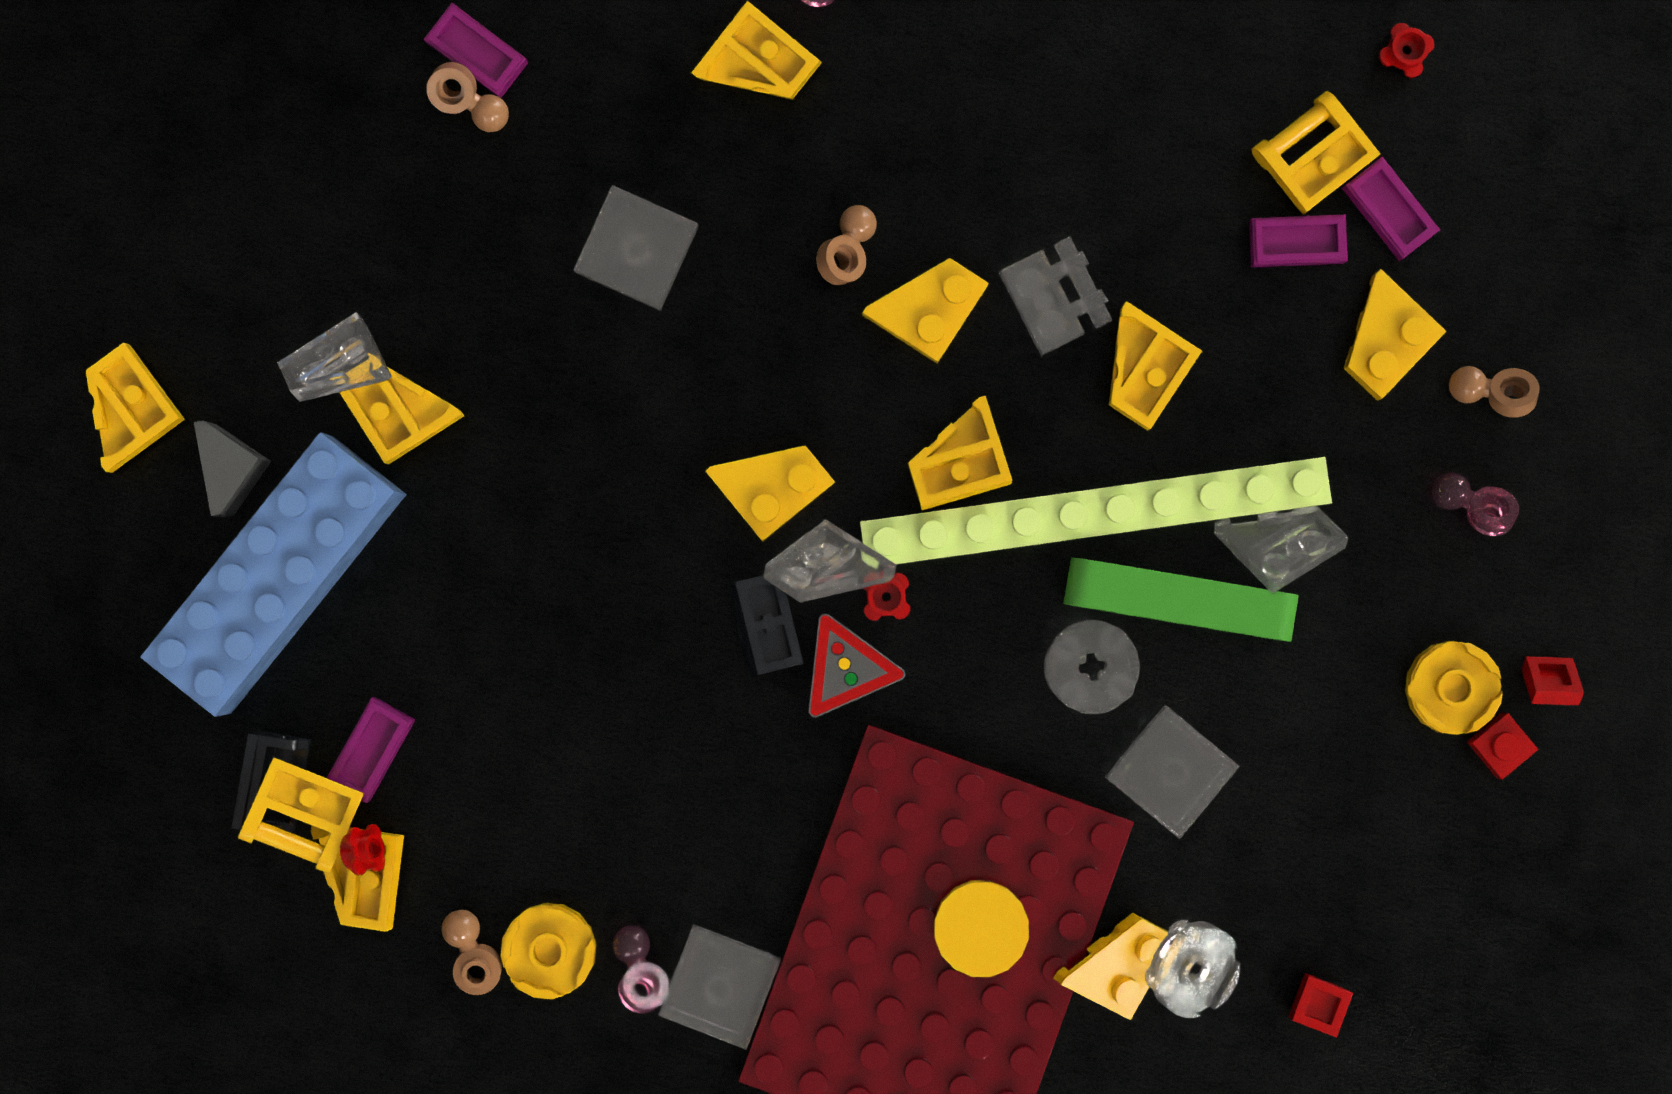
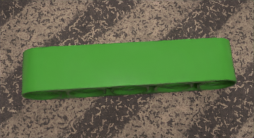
[1063,558,1299,642]

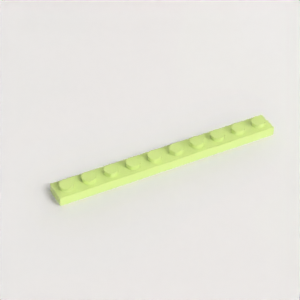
[860,457,1332,568]

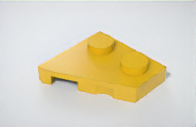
[1344,269,1446,401]
[86,342,185,473]

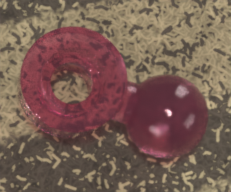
[1432,472,1519,536]
[612,926,669,1014]

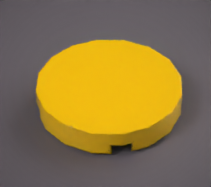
[1405,641,1503,735]
[934,880,1029,977]
[500,903,596,999]

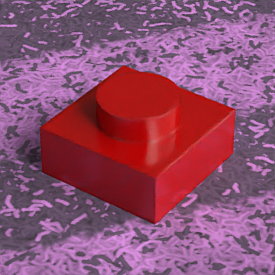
[1521,656,1584,705]
[1467,712,1539,779]
[1288,973,1353,1038]

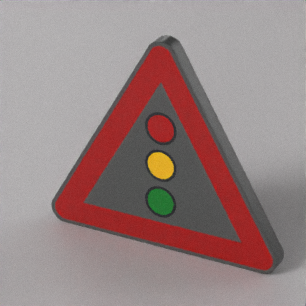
[809,614,905,717]

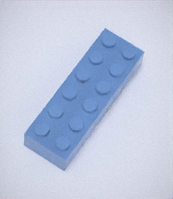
[141,432,407,717]

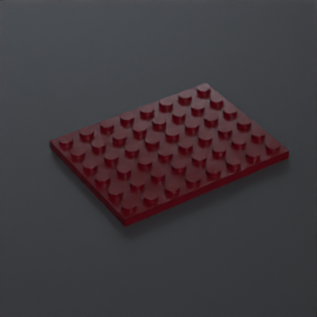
[739,724,1134,1094]

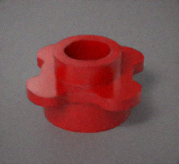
[1379,23,1434,78]
[862,573,910,621]
[340,824,385,875]

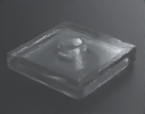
[574,185,699,311]
[1105,705,1240,839]
[659,924,781,1049]

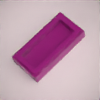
[424,3,528,98]
[1342,157,1440,261]
[1249,214,1348,267]
[327,697,415,803]

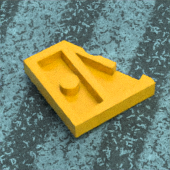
[691,1,822,100]
[862,258,989,363]
[1109,301,1202,431]
[334,359,464,465]
[908,396,1012,511]
[706,445,835,541]
[311,825,404,932]
[1053,913,1177,1020]

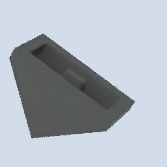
[194,421,271,518]

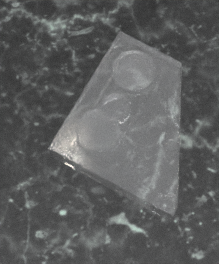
[277,312,392,402]
[1214,506,1348,594]
[764,519,896,603]

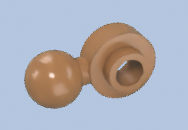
[427,62,509,132]
[816,205,877,285]
[1449,366,1540,417]
[442,910,502,995]

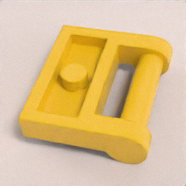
[1252,91,1380,215]
[238,757,364,874]

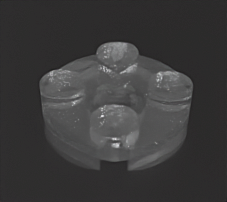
[1044,620,1140,714]
[1145,920,1240,1018]

